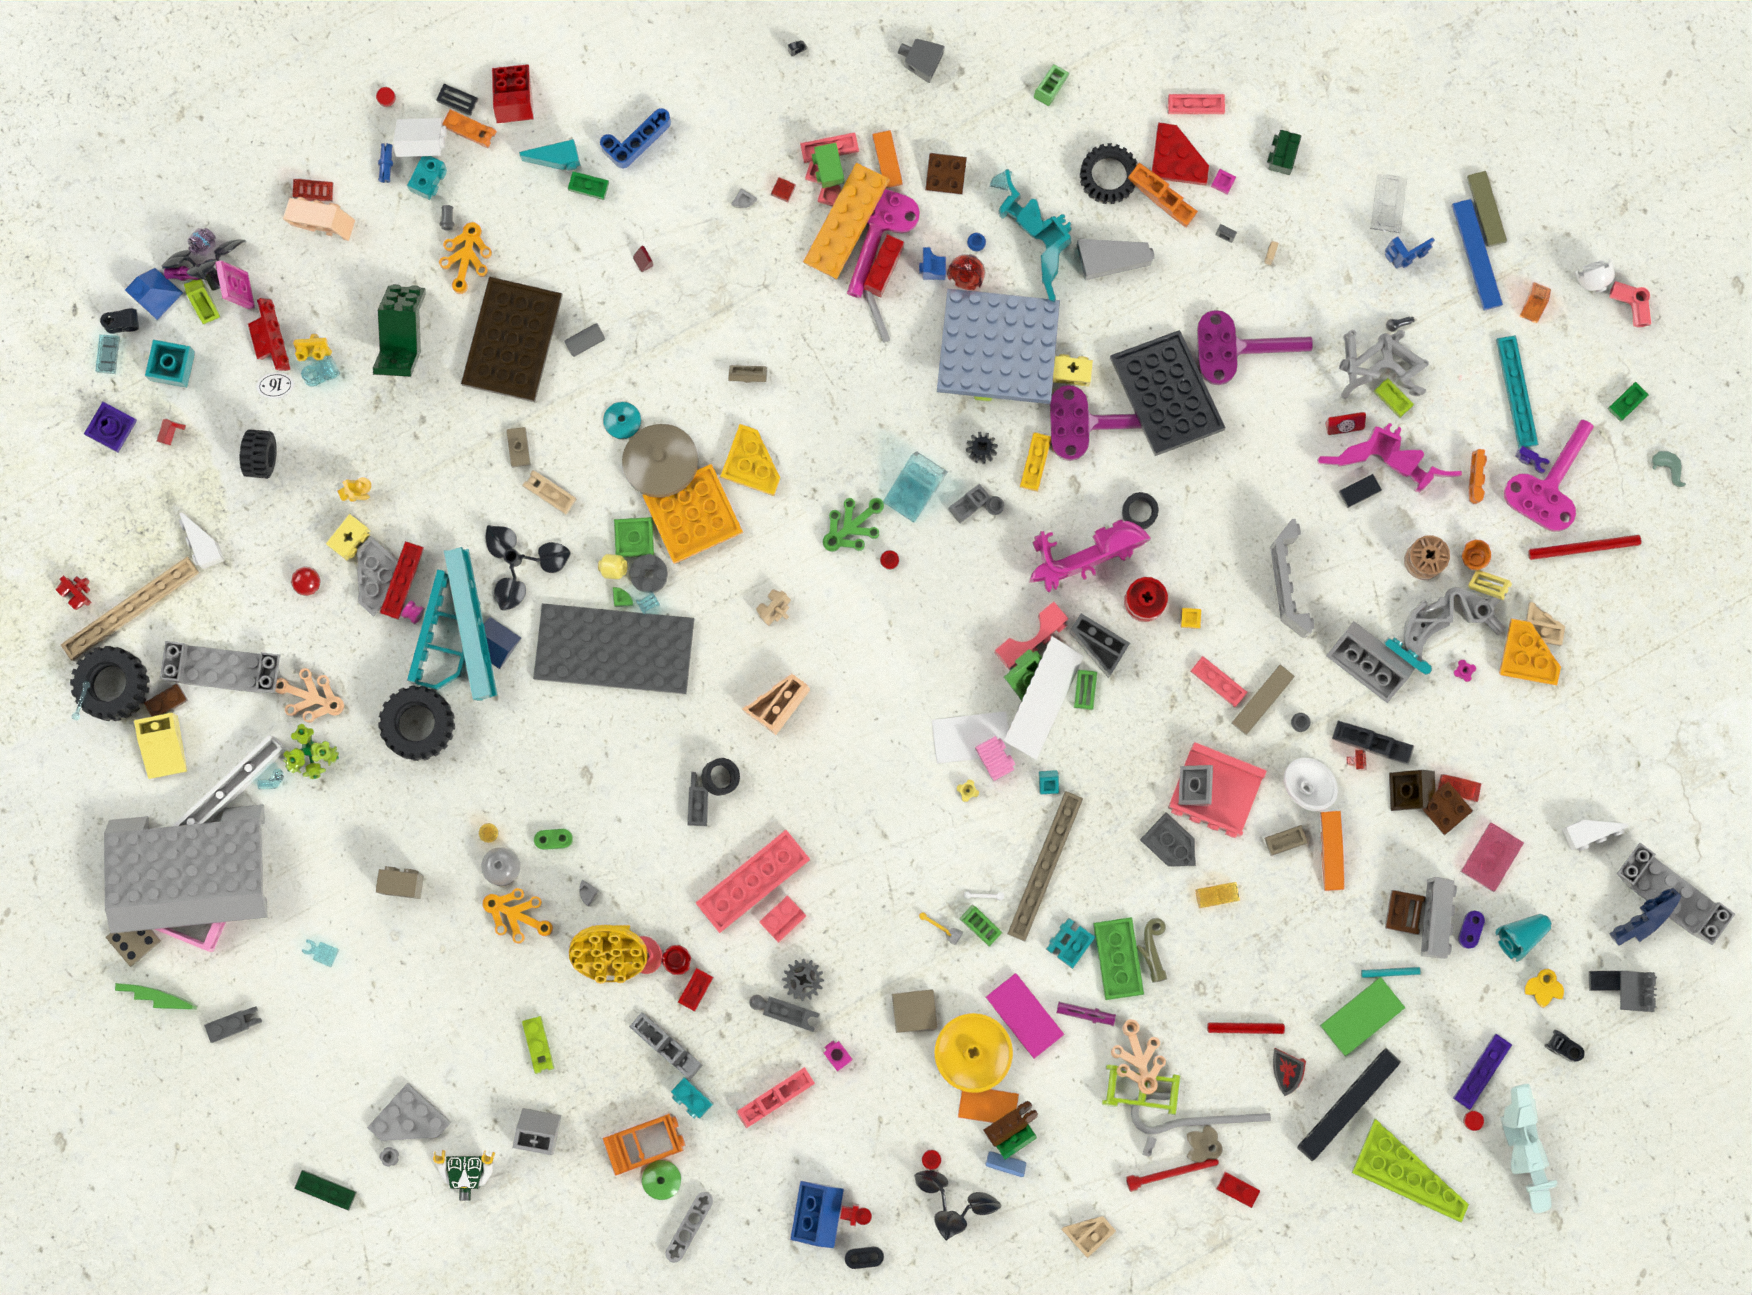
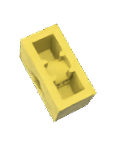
[1053,354,1093,387]
[326,514,370,560]

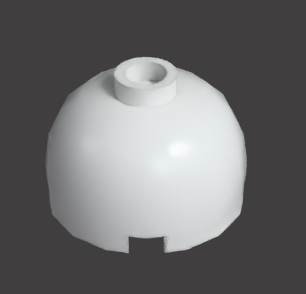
[1575,259,1615,293]

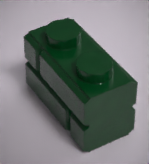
[1267,130,1302,175]

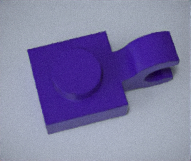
[1515,446,1550,474]

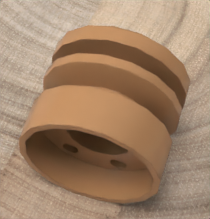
[1404,535,1450,580]

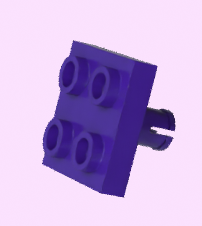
[84,401,137,453]

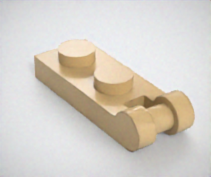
[522,470,577,515]

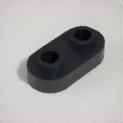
[845,1246,884,1269]

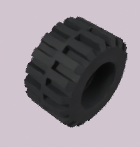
[239,429,277,479]

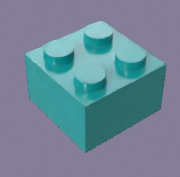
[145,339,195,388]

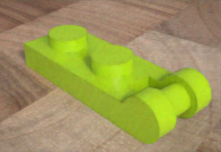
[522,1016,555,1074]

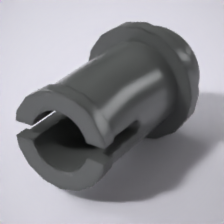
[440,205,455,230]

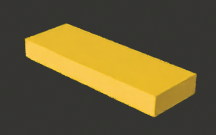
[1020,432,1051,492]

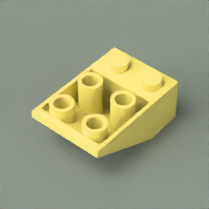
[134,713,187,779]

